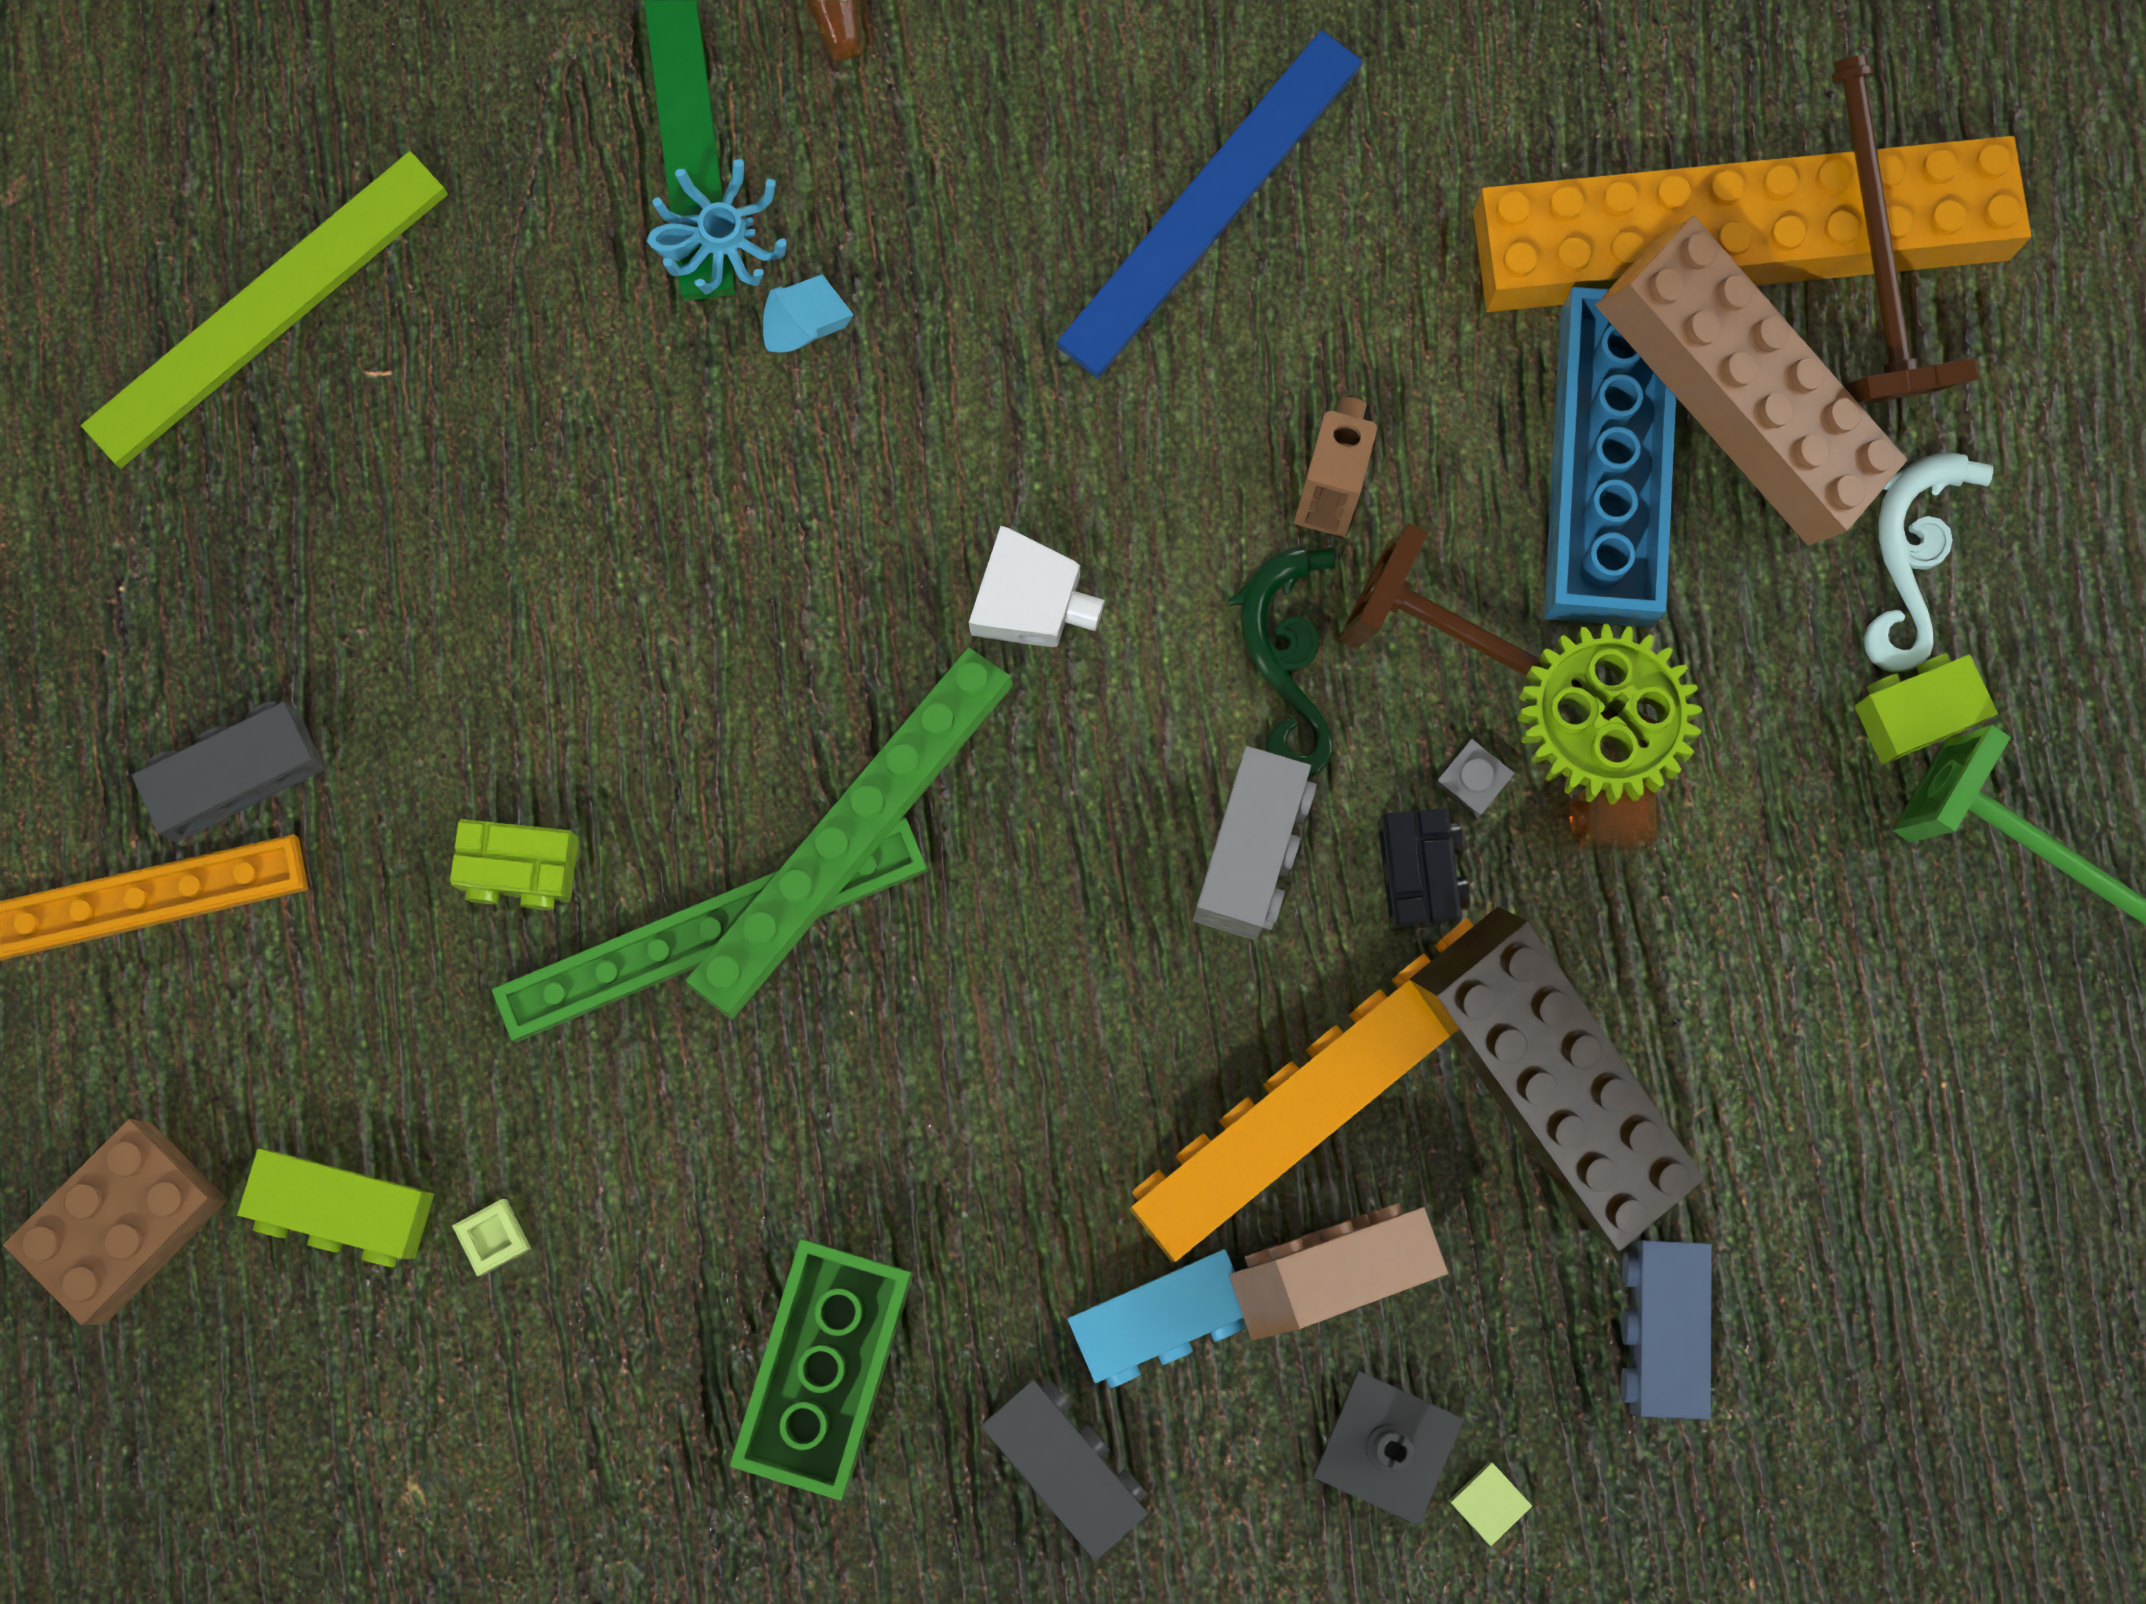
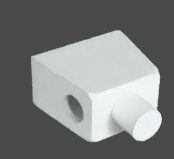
[969,526,1105,647]

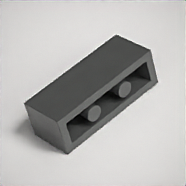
[131,701,326,842]
[981,1378,1148,1561]

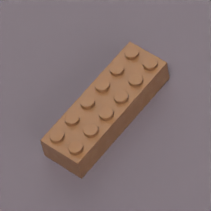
[1595,215,1907,546]

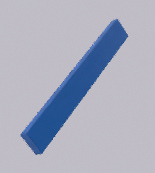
[1057,30,1362,379]

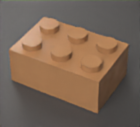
[3,1119,228,1326]
[1229,1203,1448,1341]

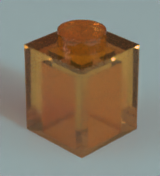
[1570,785,1657,849]

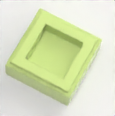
[452,1199,531,1276]
[1449,1461,1532,1546]

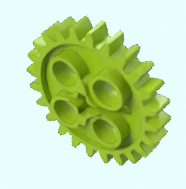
[1517,624,1702,805]

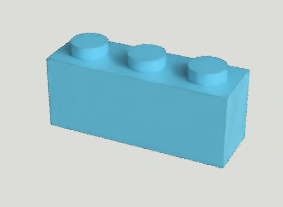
[1067,1249,1245,1388]

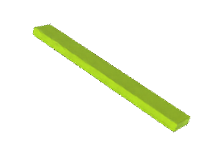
[81,151,448,469]

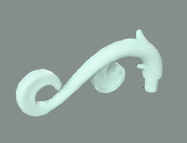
[1863,453,1993,673]

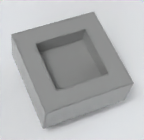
[1435,739,1514,818]

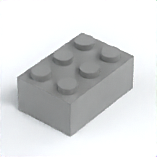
[1192,746,1317,941]

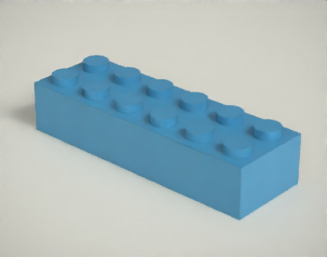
[1544,287,1676,628]

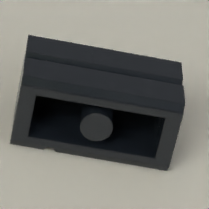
[1377,808,1470,931]

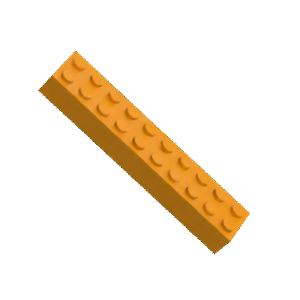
[1473,136,2032,312]

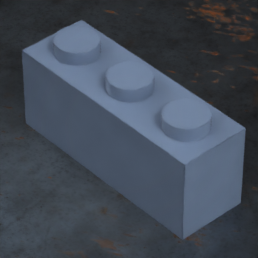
[1621,1241,1712,1420]

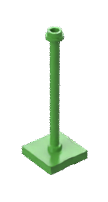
[1892,725,2146,925]

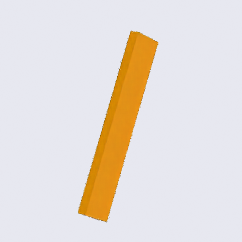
[0,834,309,961]

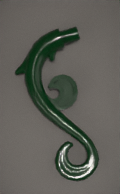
[1228,546,1335,779]

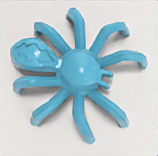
[647,159,787,295]

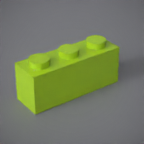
[237,1149,435,1268]

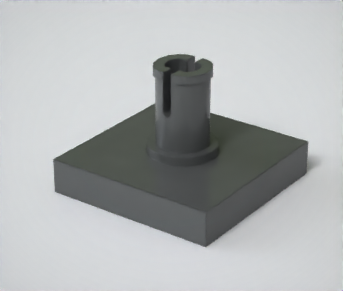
[1312,1370,1464,1526]

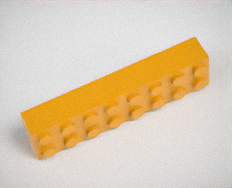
[1129,917,1474,1262]

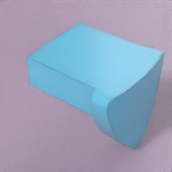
[763,274,854,352]

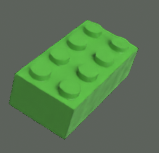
[729,1239,914,1501]

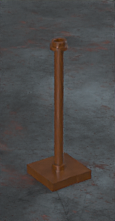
[1832,55,1979,406]
[1337,523,1660,748]

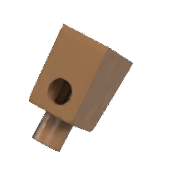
[1293,397,1378,538]

